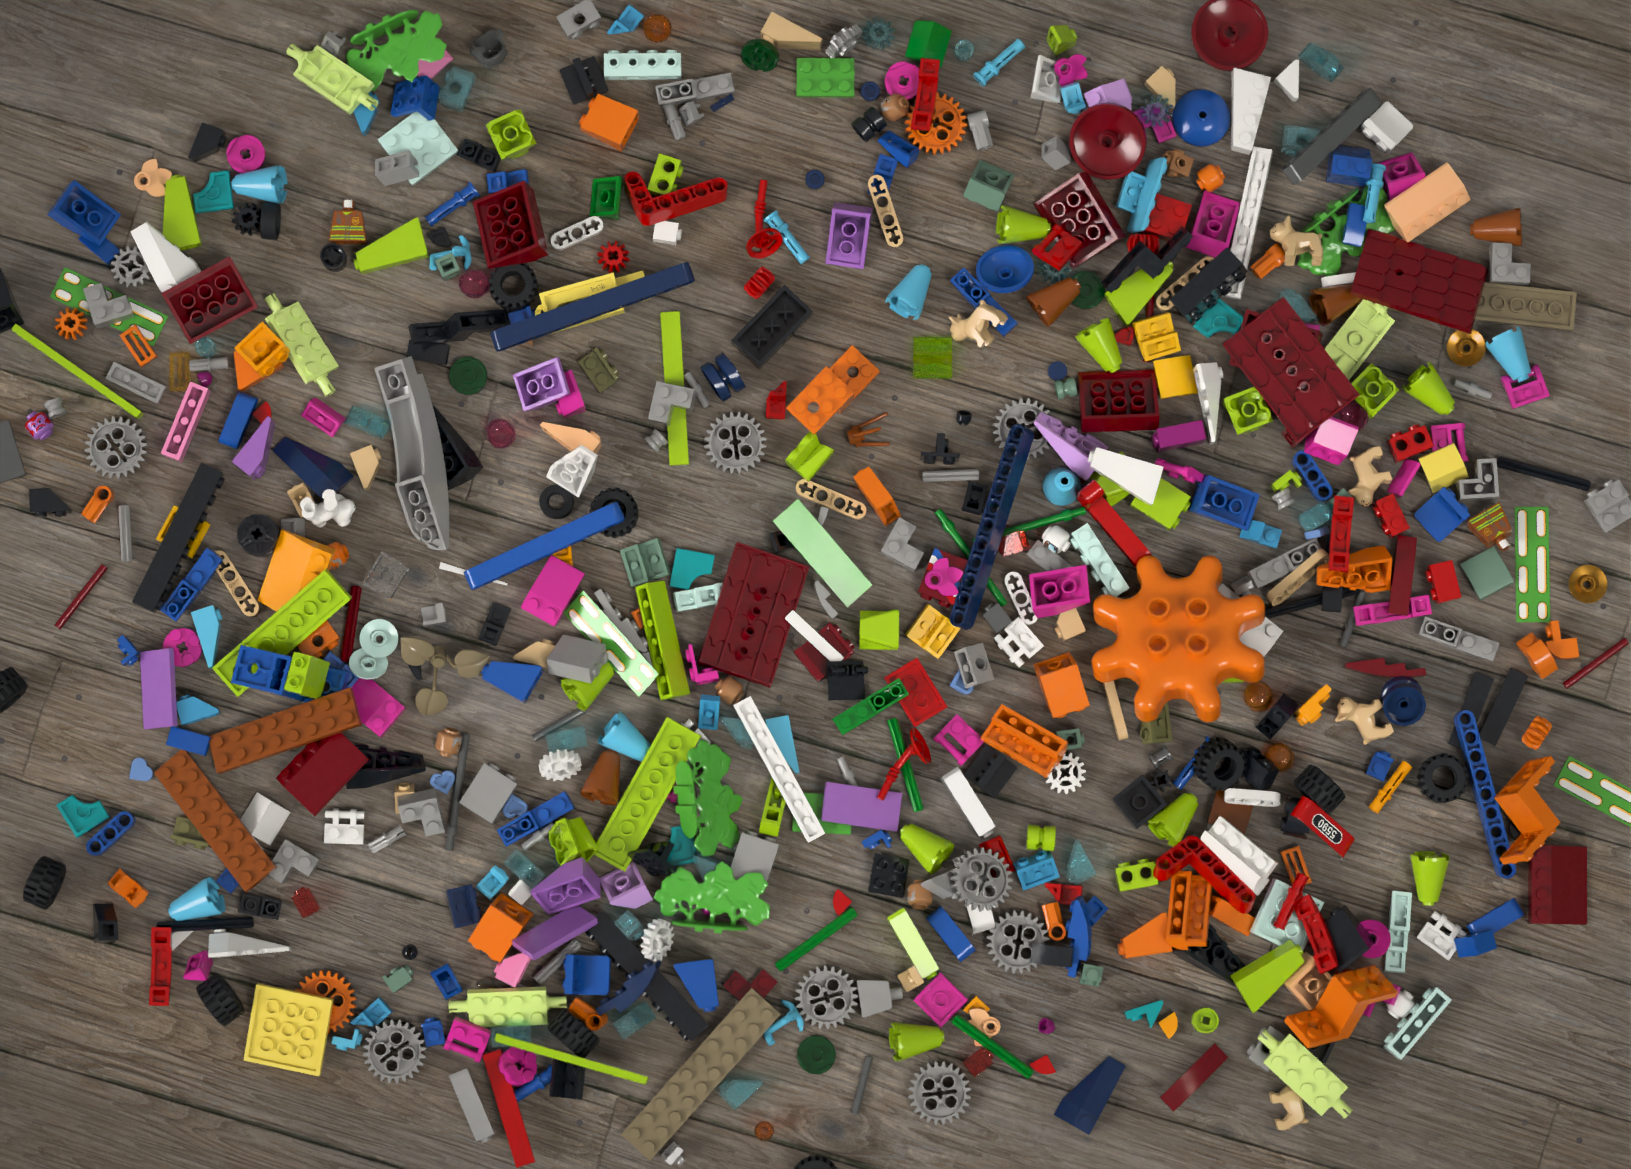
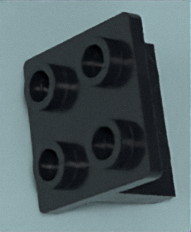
[560,56,608,105]
[920,433,960,465]
[964,745,1017,798]
[627,841,677,876]
[549,1059,586,1100]

